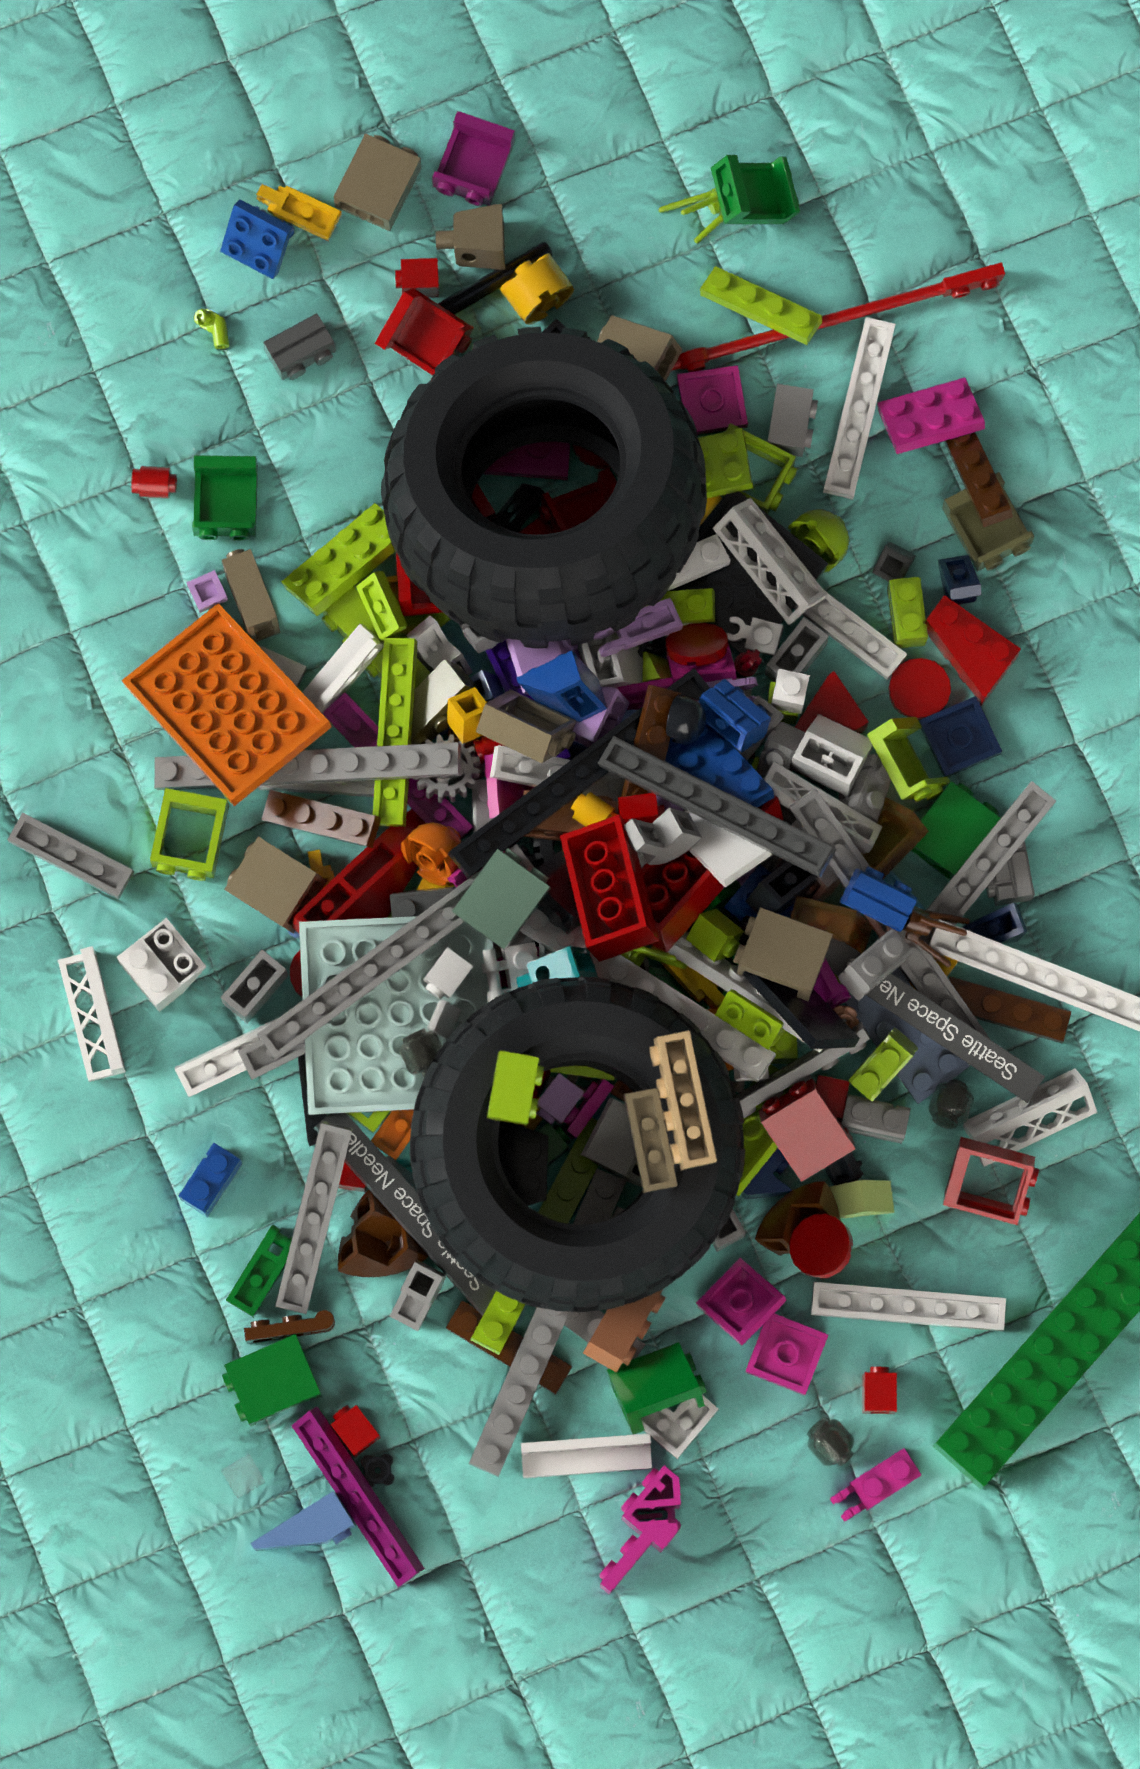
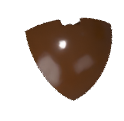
[755,1181,840,1256]
[338,1190,428,1277]

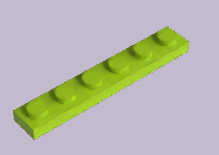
[373,638,418,827]

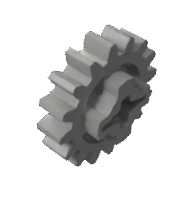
[413,734,480,803]

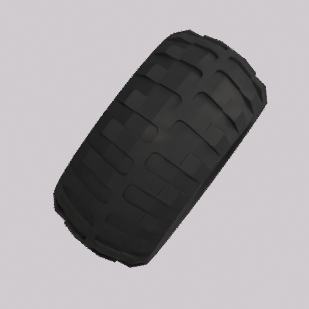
[381,327,707,649]
[410,977,745,1312]

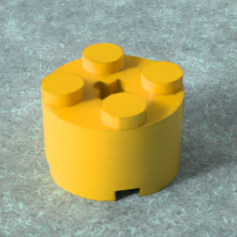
[500,253,574,325]

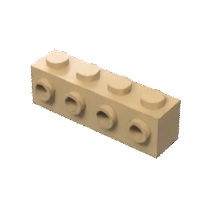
[650,1031,717,1170]

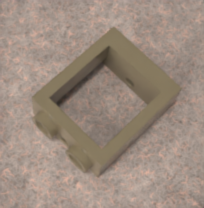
[221,549,281,642]
[476,689,576,763]

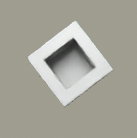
[771,669,810,714]
[423,947,473,1000]

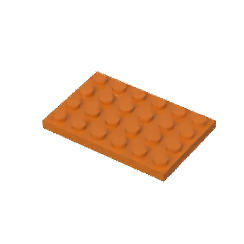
[121,603,332,806]

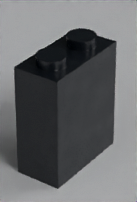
[537,849,581,935]

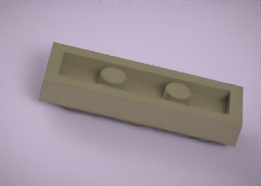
[624,1088,678,1193]

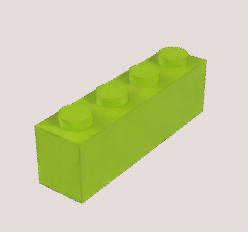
[321,586,430,689]

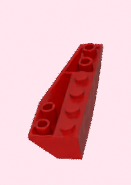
[292,809,425,933]

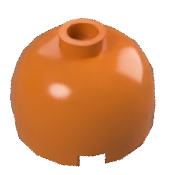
[401,822,462,886]

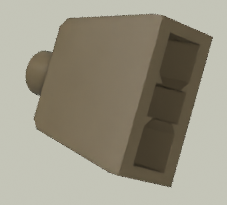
[436,204,505,270]

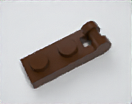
[244,1310,335,1344]

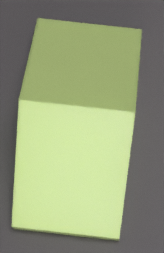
[829,1180,894,1219]

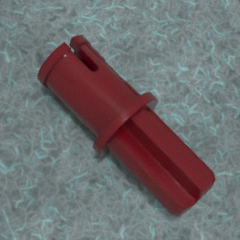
[734,649,762,678]

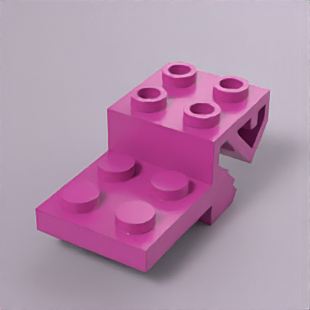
[599,1465,681,1595]

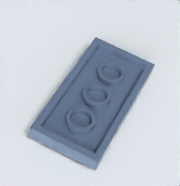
[845,968,970,1104]

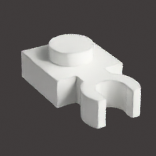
[727,617,784,656]

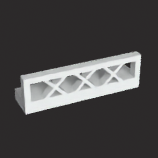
[713,498,827,625]
[302,624,384,713]
[763,761,882,855]
[58,946,126,1082]
[962,1068,1098,1167]
[521,1434,652,1478]

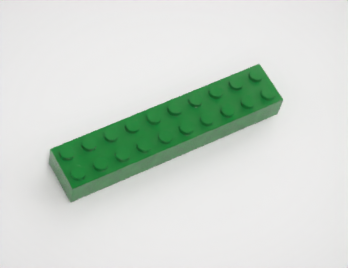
[933,1212,1140,1489]

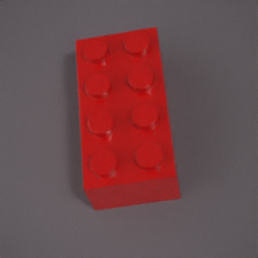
[560,814,659,962]

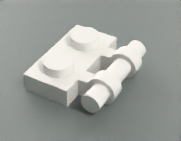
[481,942,538,1002]

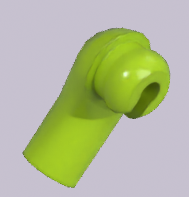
[194,309,229,349]

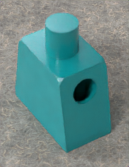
[516,946,598,988]

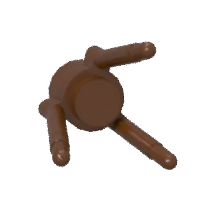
[903,906,970,967]

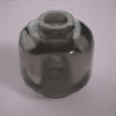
[399,1028,442,1077]
[928,1080,974,1129]
[807,1418,855,1466]

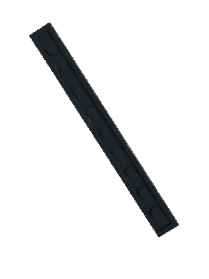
[448,668,710,879]

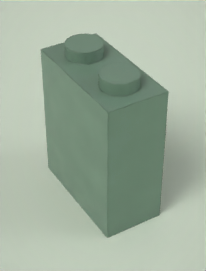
[452,848,551,951]

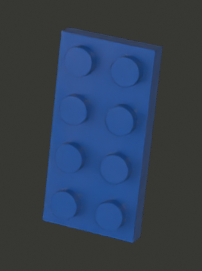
[665,723,774,808]

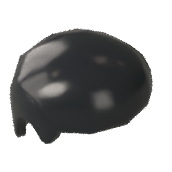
[666,694,706,745]

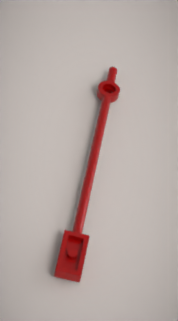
[671,262,1005,373]

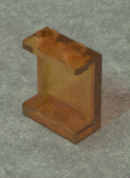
[860,797,929,880]
[790,896,872,954]

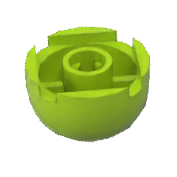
[788,509,850,572]

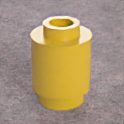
[571,792,618,826]

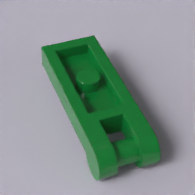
[226,1225,293,1318]

